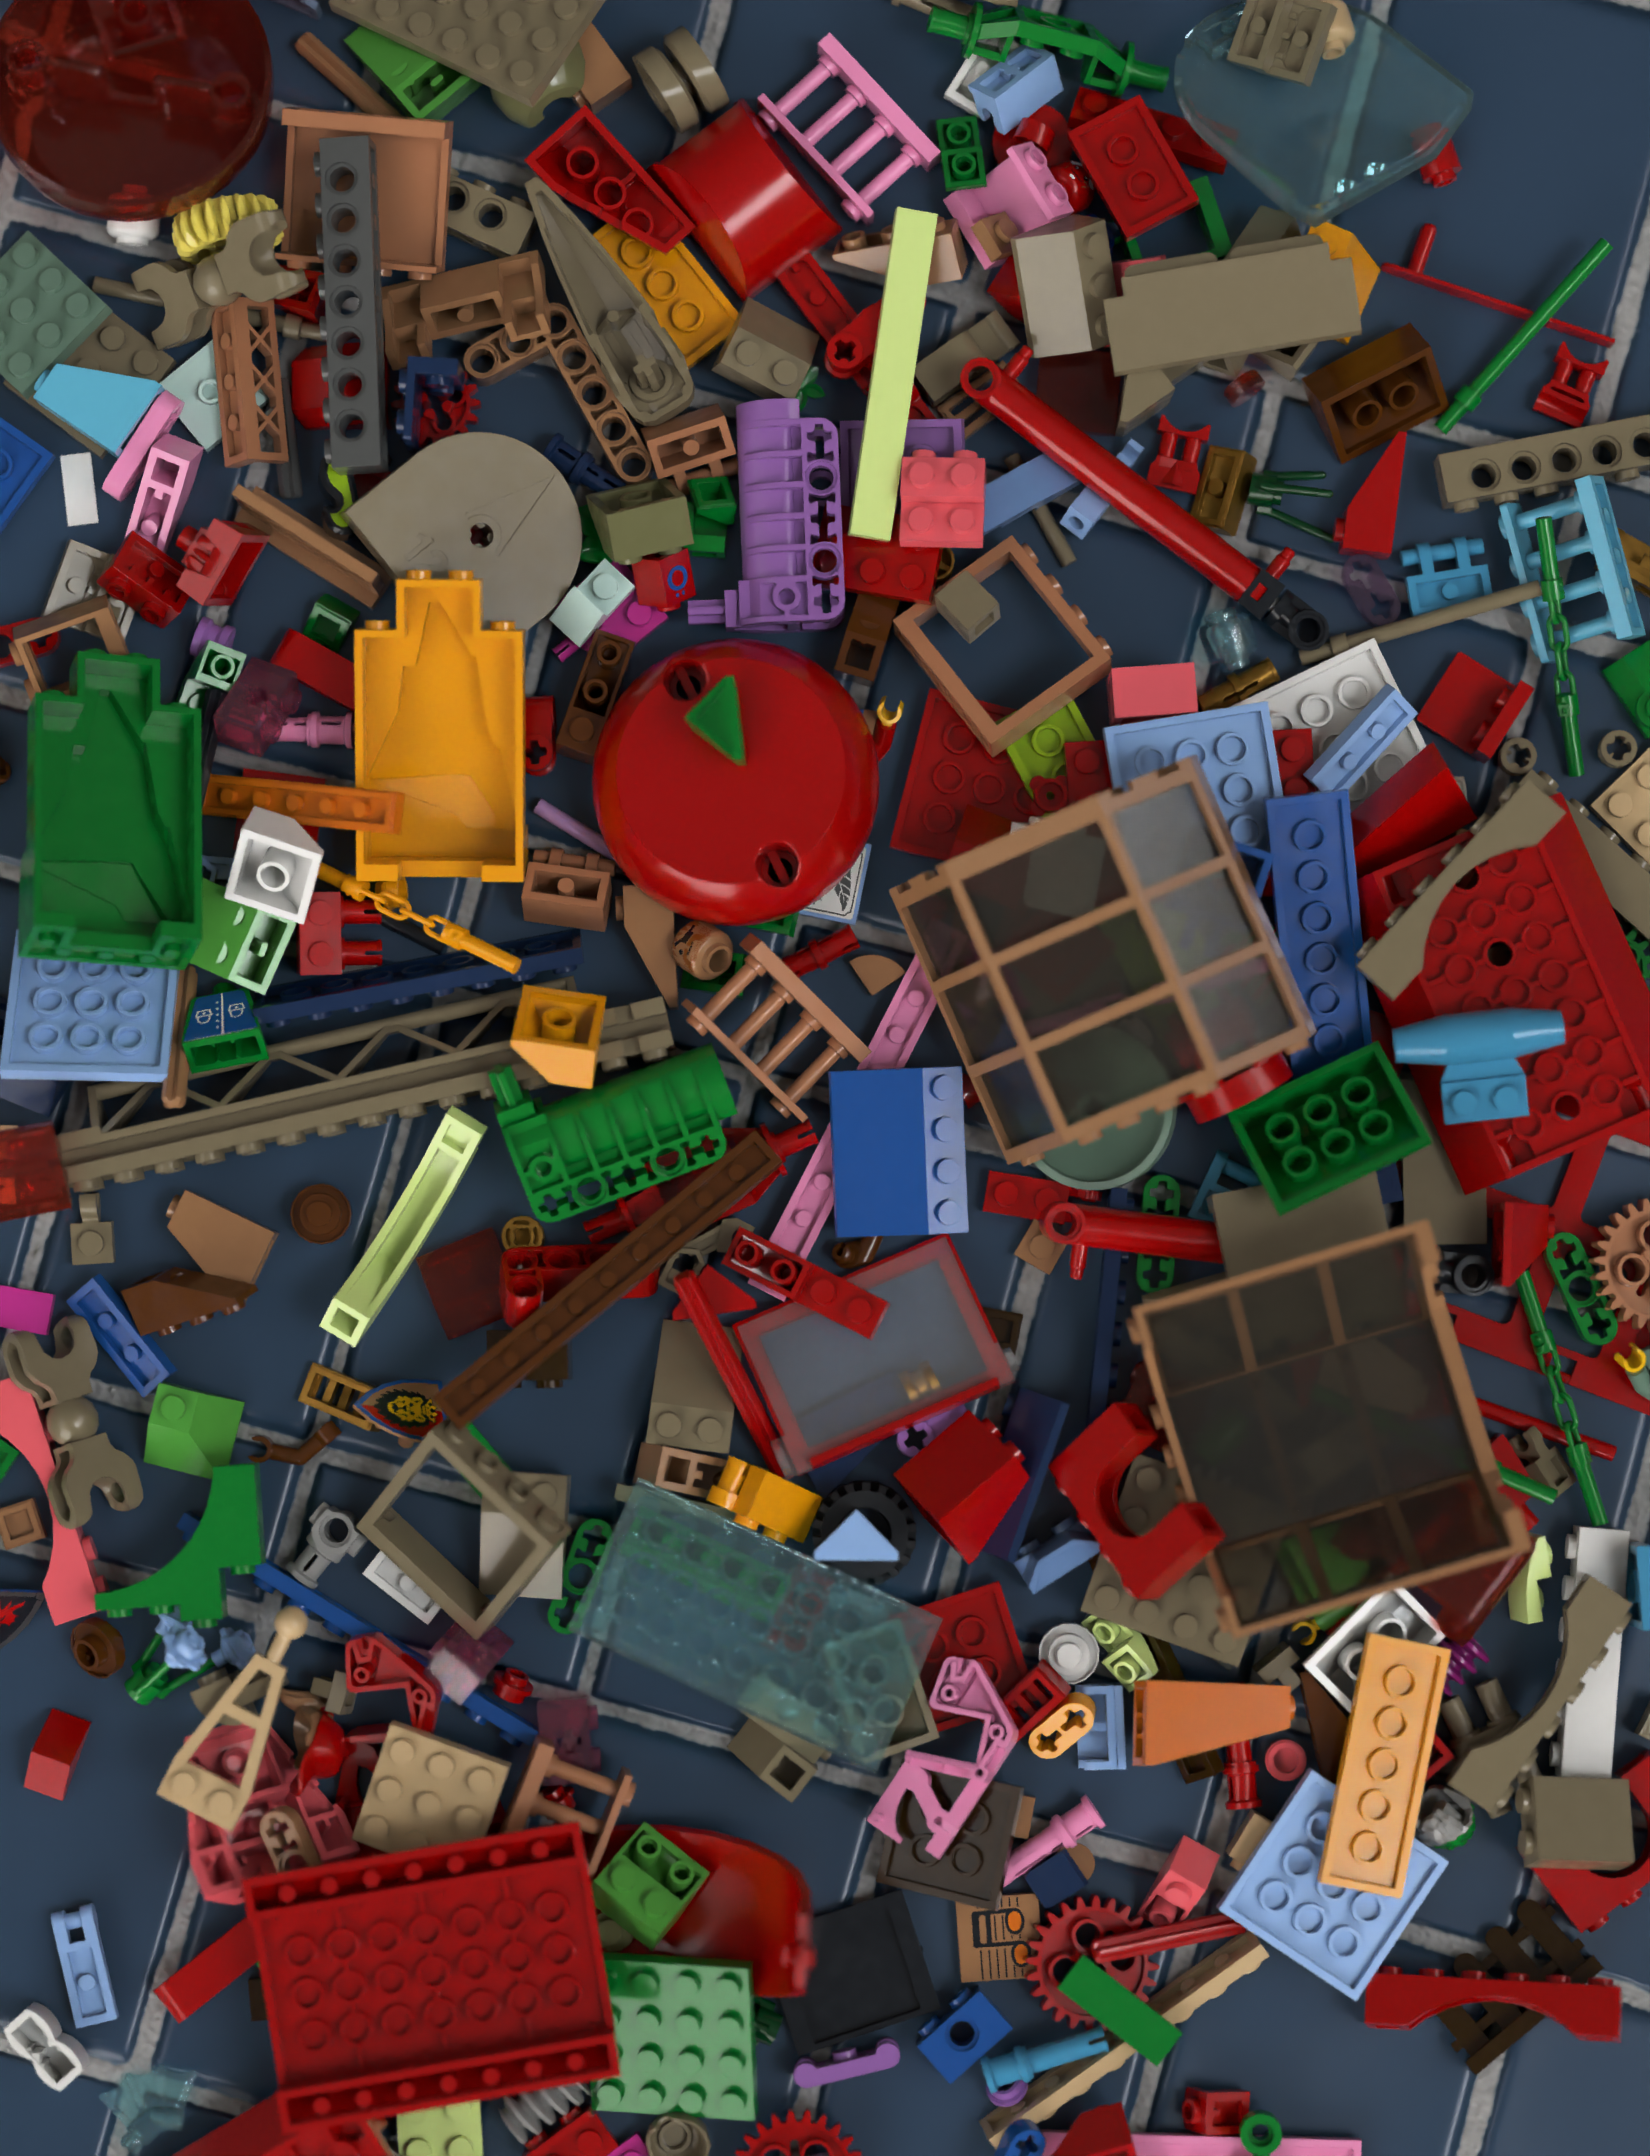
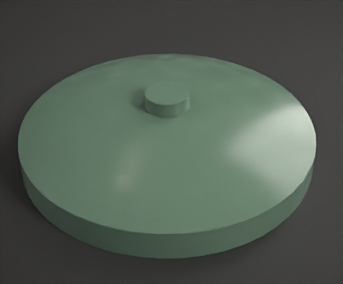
[1013,1025,1177,1190]

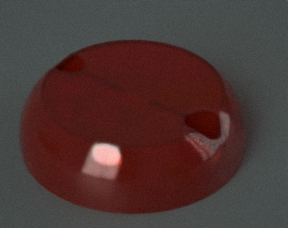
[0,0,275,222]

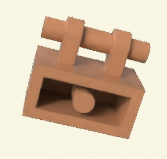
[640,403,738,496]
[521,847,617,932]

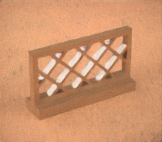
[232,484,393,610]

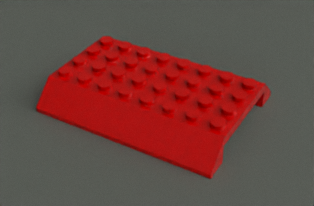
[241,1821,621,2135]

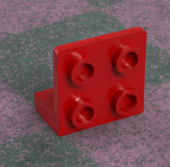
[1416,652,1535,764]

